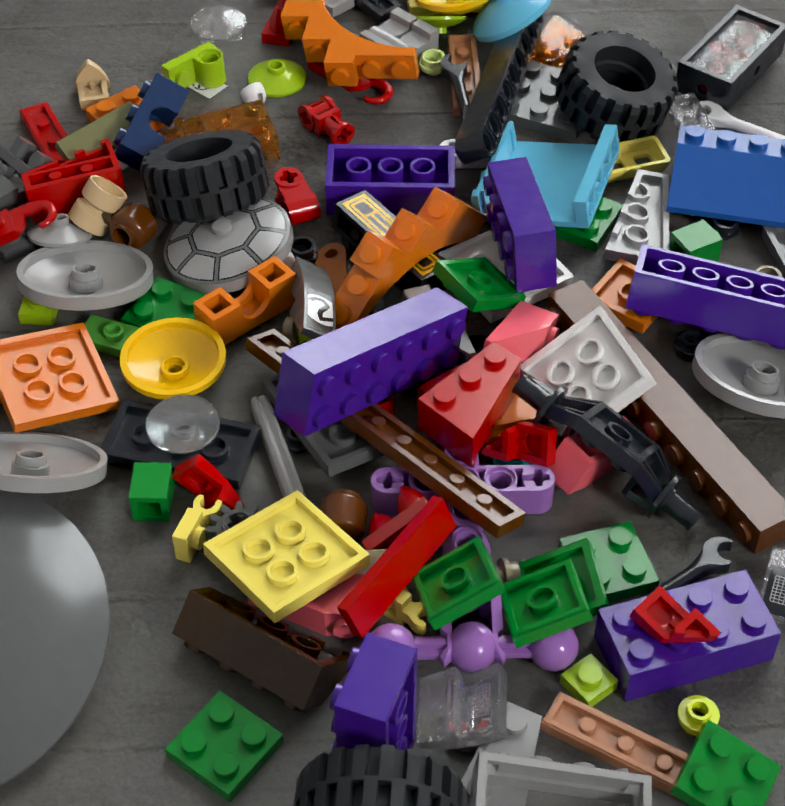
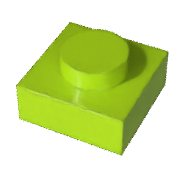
[18,296,58,326]
[560,653,619,707]

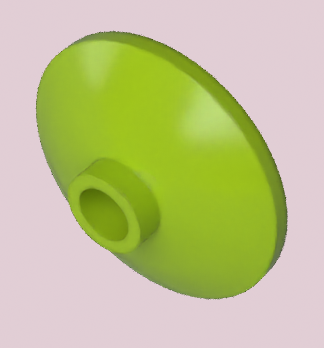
[415,16,467,34]
[248,59,306,98]

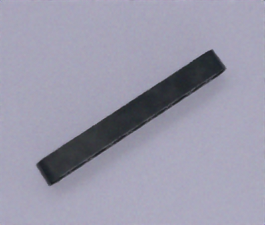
[455,15,543,164]

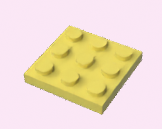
[203,490,370,623]

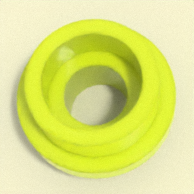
[677,695,720,736]

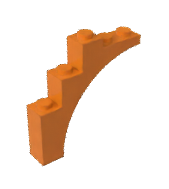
[281,0,419,86]
[335,187,486,329]

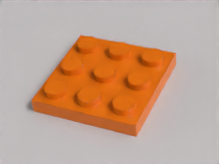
[0,322,119,433]

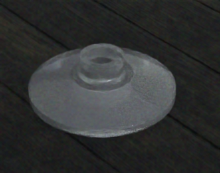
[146,395,220,454]

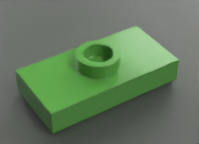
[85,314,139,357]

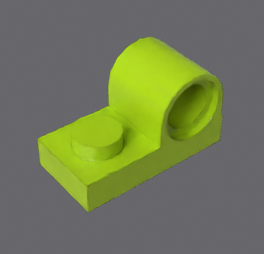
[161,41,226,88]

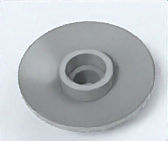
[27,213,93,248]

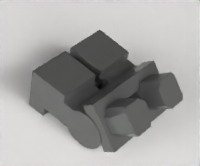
[0,136,54,211]

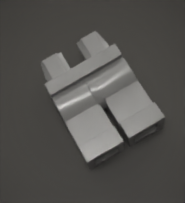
[360,7,439,65]

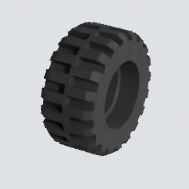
[555,30,678,142]
[140,129,270,223]
[294,744,467,806]

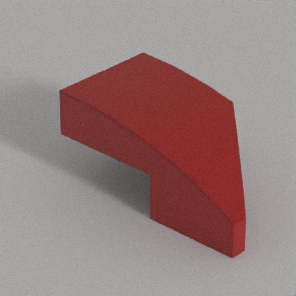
[482,421,557,467]
[172,454,245,510]
[630,586,721,643]

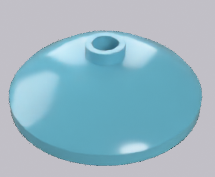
[472,0,552,42]

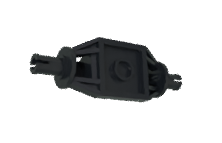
[511,373,703,531]

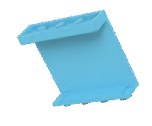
[471,121,620,228]

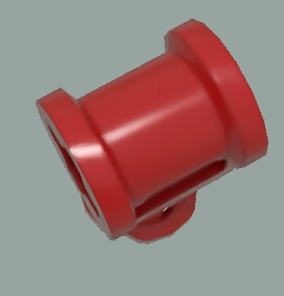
[298,94,355,144]

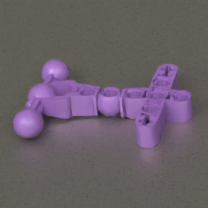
[371,449,579,673]

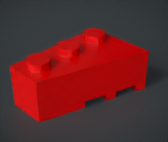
[21,138,128,223]

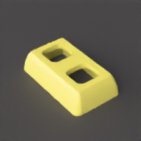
[608,136,671,183]

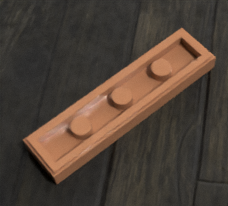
[447,35,480,116]
[540,692,688,800]

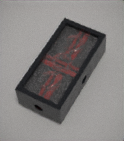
[676,5,785,112]

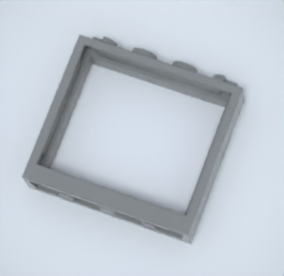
[470,750,652,806]

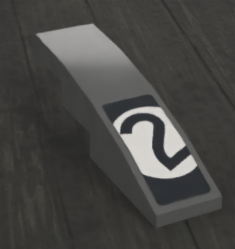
[290,257,336,339]

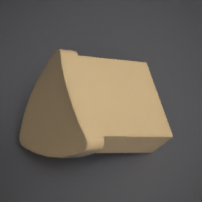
[74,59,111,111]

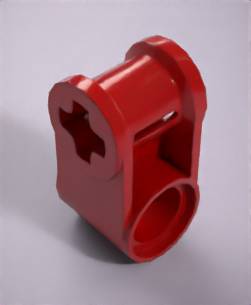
[274,167,321,227]

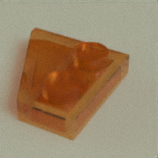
[531,14,586,67]

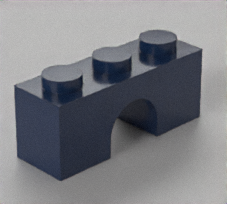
[113,72,190,172]

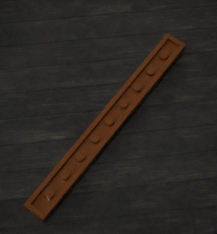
[246,329,526,539]

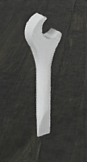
[695,101,785,139]

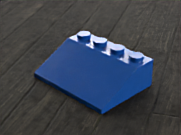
[666,125,785,228]

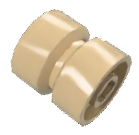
[68,175,127,236]

